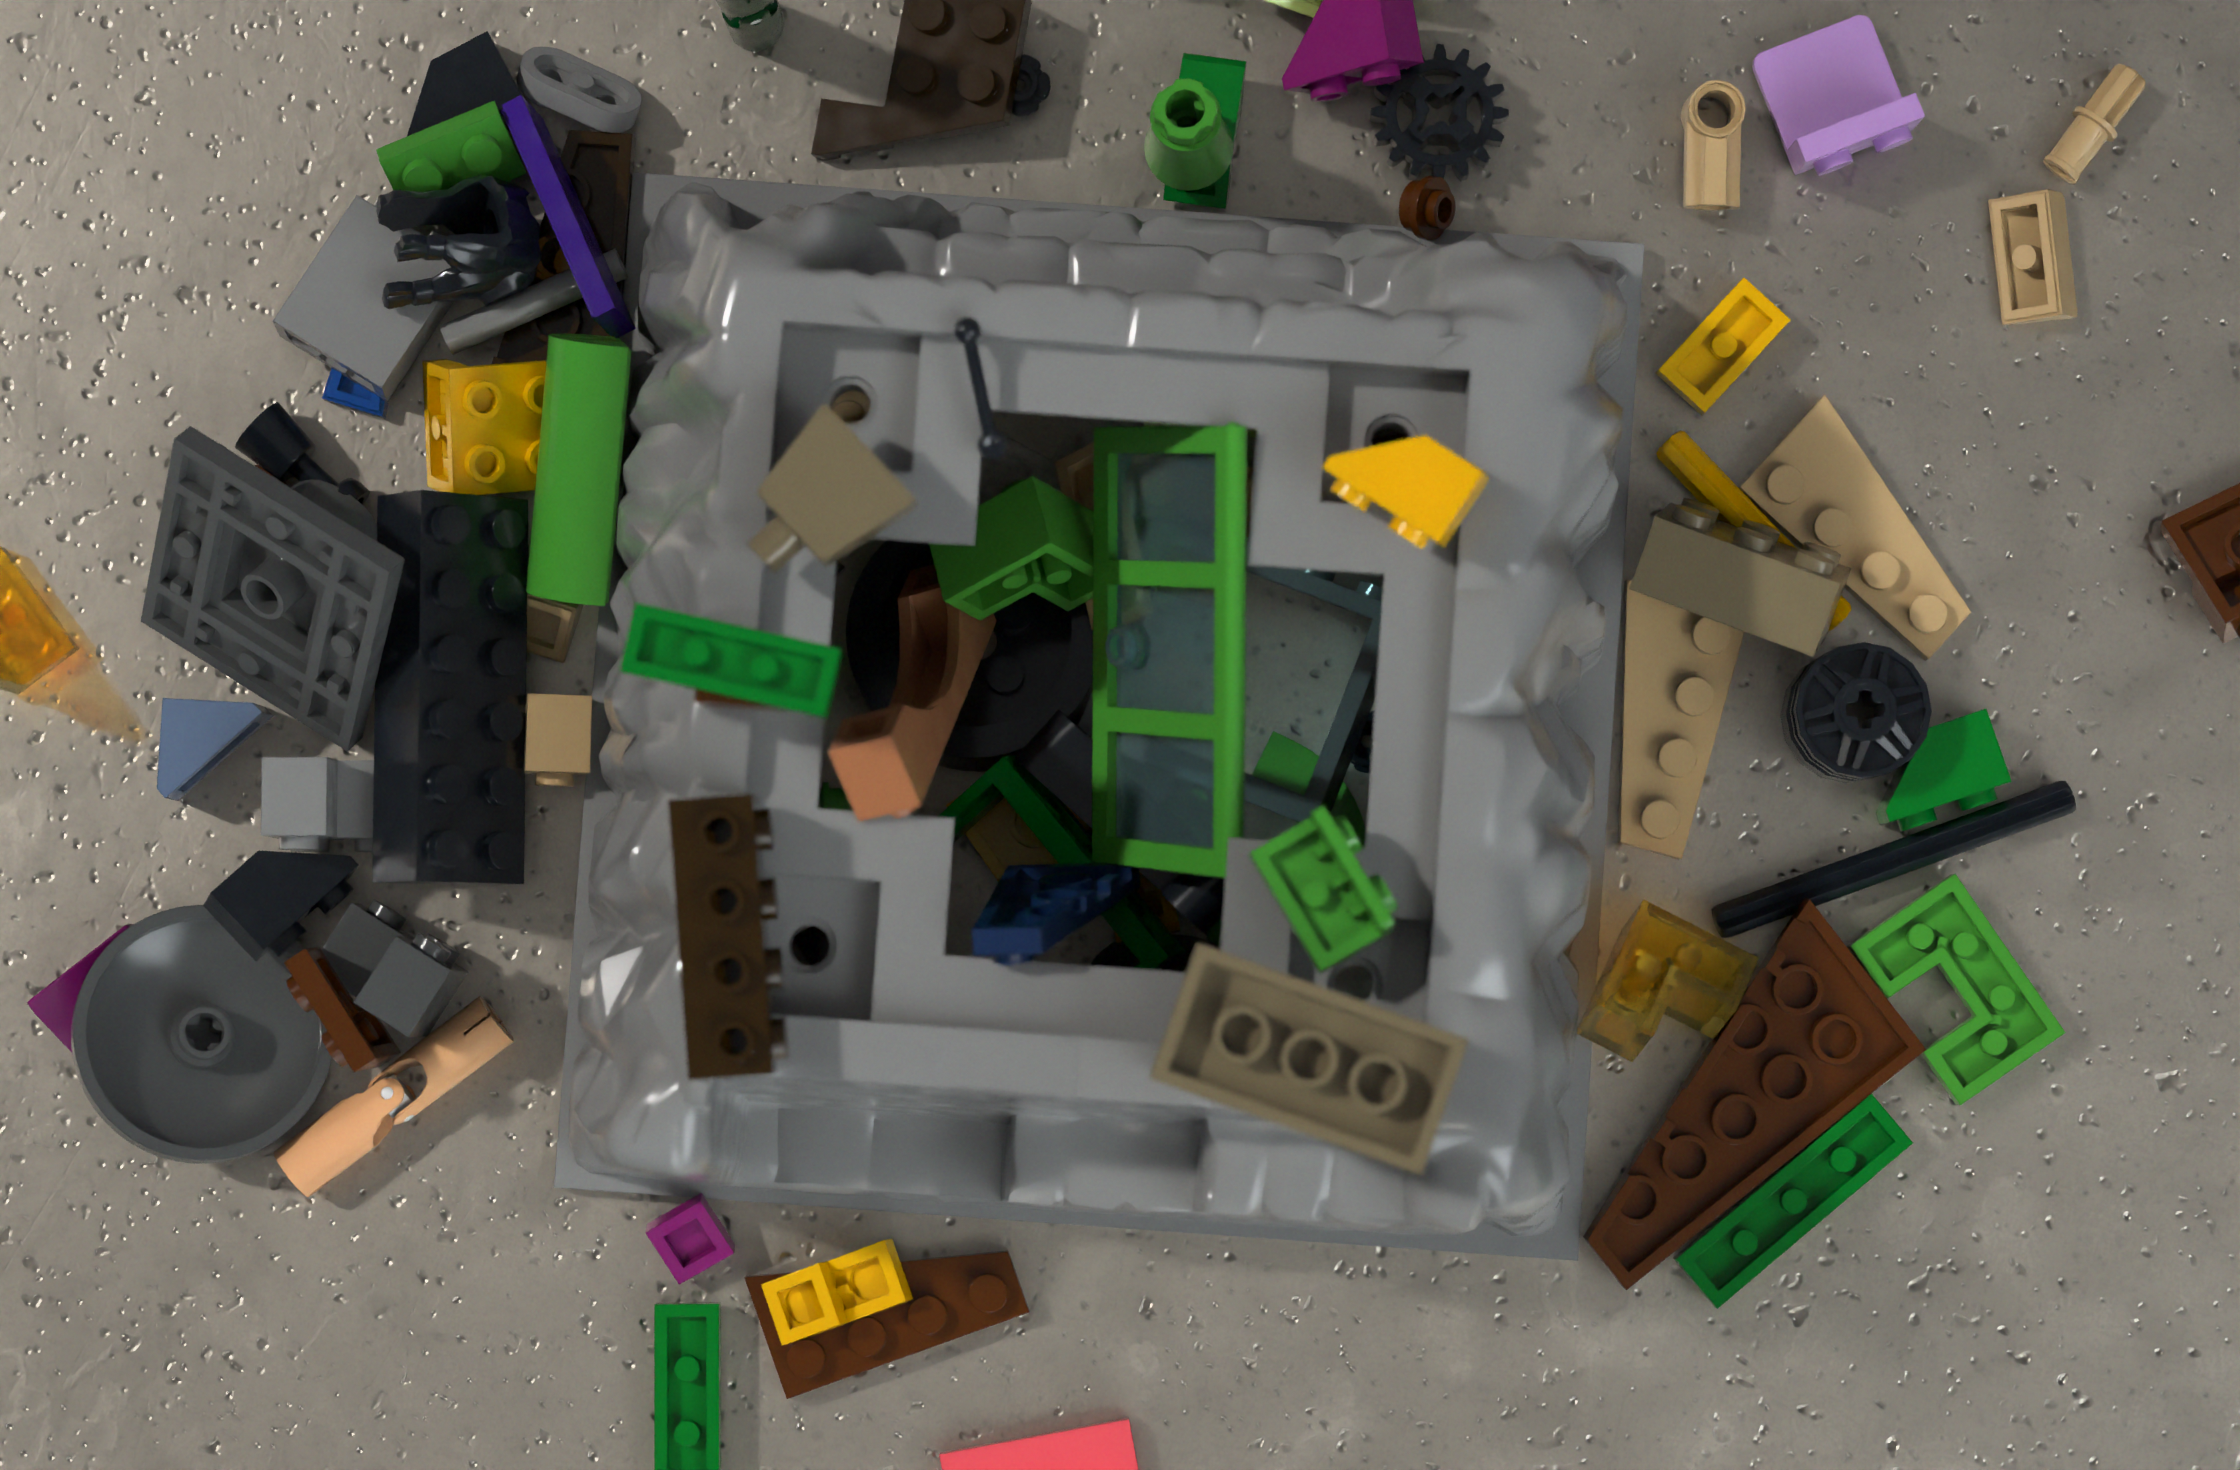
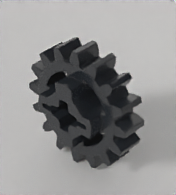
[1369,44,1509,182]

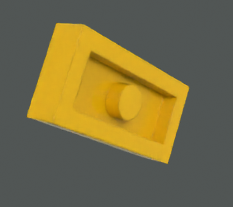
[1656,277,1790,416]

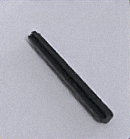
[1711,781,2076,938]

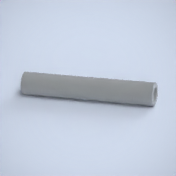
[440,249,628,355]

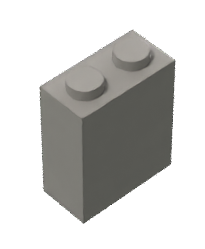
[273,195,454,402]

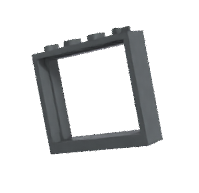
[1079,513,1383,823]

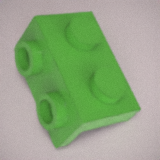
[376,100,527,192]
[1249,805,1398,974]

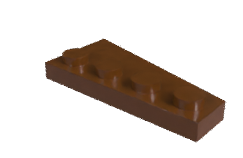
[744,1250,1030,1399]

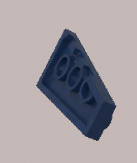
[972,863,1140,965]

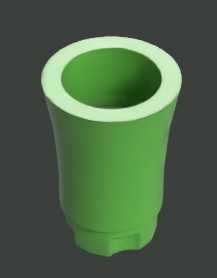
[1144,78,1233,191]

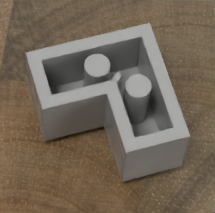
[261,757,374,852]

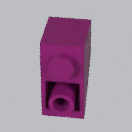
[1282,0,1424,102]

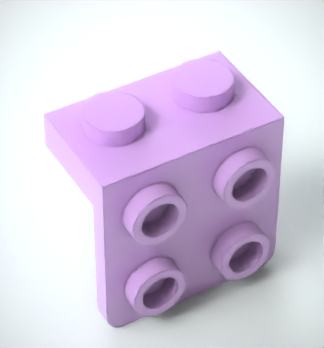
[1752,15,1925,176]

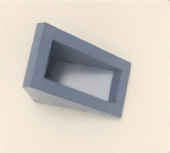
[157,698,273,801]

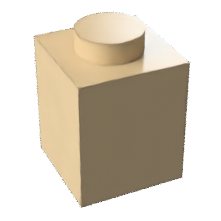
[524,693,592,787]

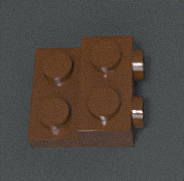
[2161,483,2240,644]

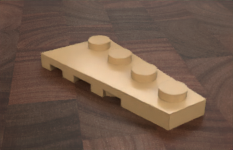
[1618,579,1745,860]

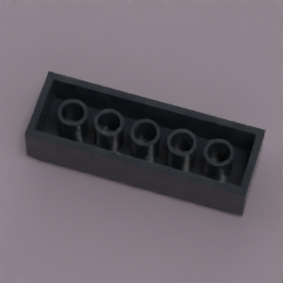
[372,490,528,885]

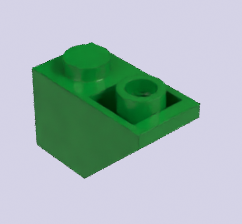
[1876,709,2012,831]

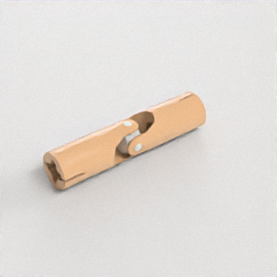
[274,996,514,1197]

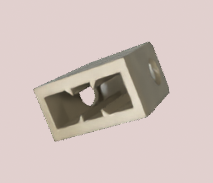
[746,403,918,573]

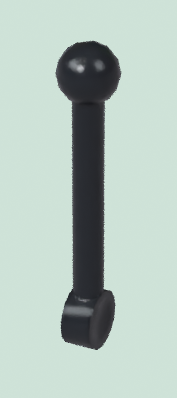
[954,317,1006,459]

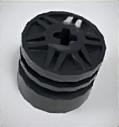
[1780,642,1932,783]

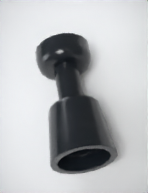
[235,402,370,505]

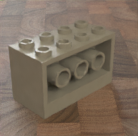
[1150,943,1469,1175]

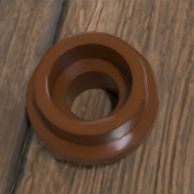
[1399,176,1456,240]

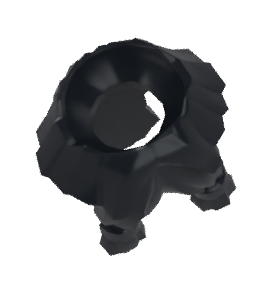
[376,175,542,309]

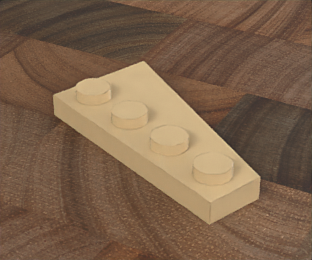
[1739,395,1971,661]

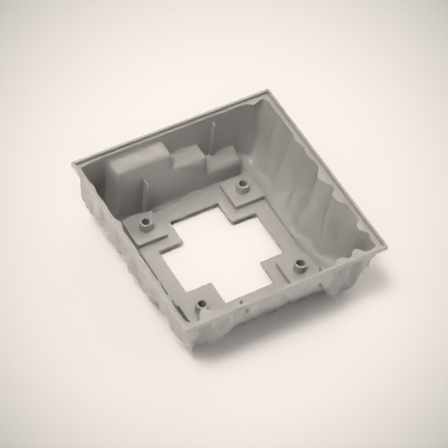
[554,172,1644,1261]

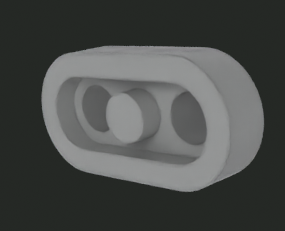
[516,47,642,133]

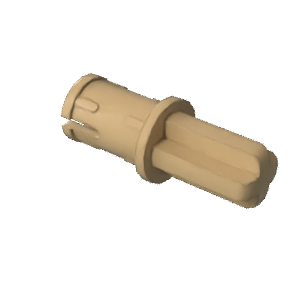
[2043,64,2146,184]

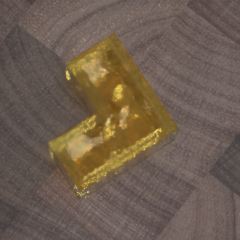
[1577,899,1759,1062]

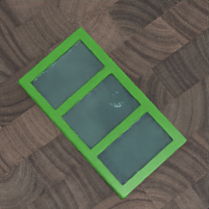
[1092,422,1247,879]

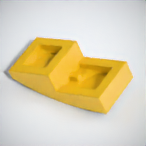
[761,1238,913,1346]

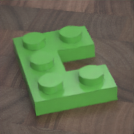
[1846,874,2066,1105]

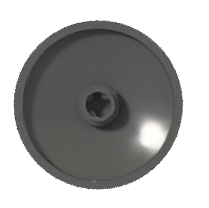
[71,905,332,1164]

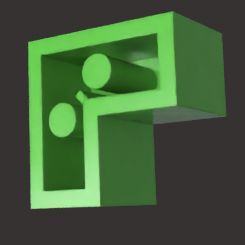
[929,476,1093,620]

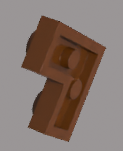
[284,947,401,1072]

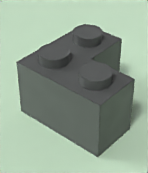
[321,899,468,1037]

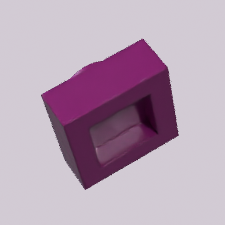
[645,1193,735,1284]

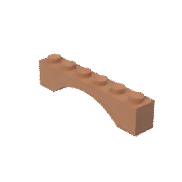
[828,564,997,822]

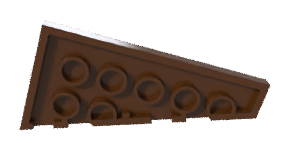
[1583,898,1926,1290]

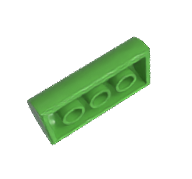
[526,334,632,606]

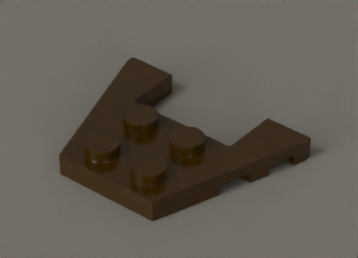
[811,0,1032,161]

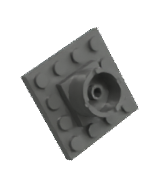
[141,426,405,752]

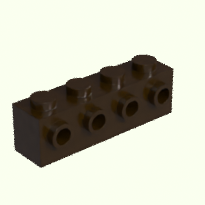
[668,794,789,1080]

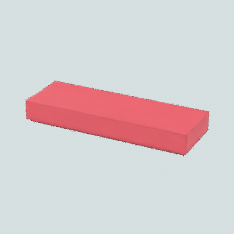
[939,1417,1139,1470]

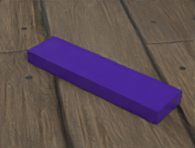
[501,95,636,339]

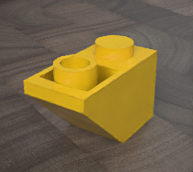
[1322,435,1490,549]

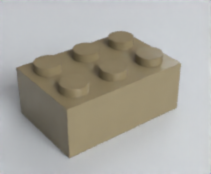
[1629,498,1851,657]

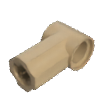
[1680,80,1746,211]

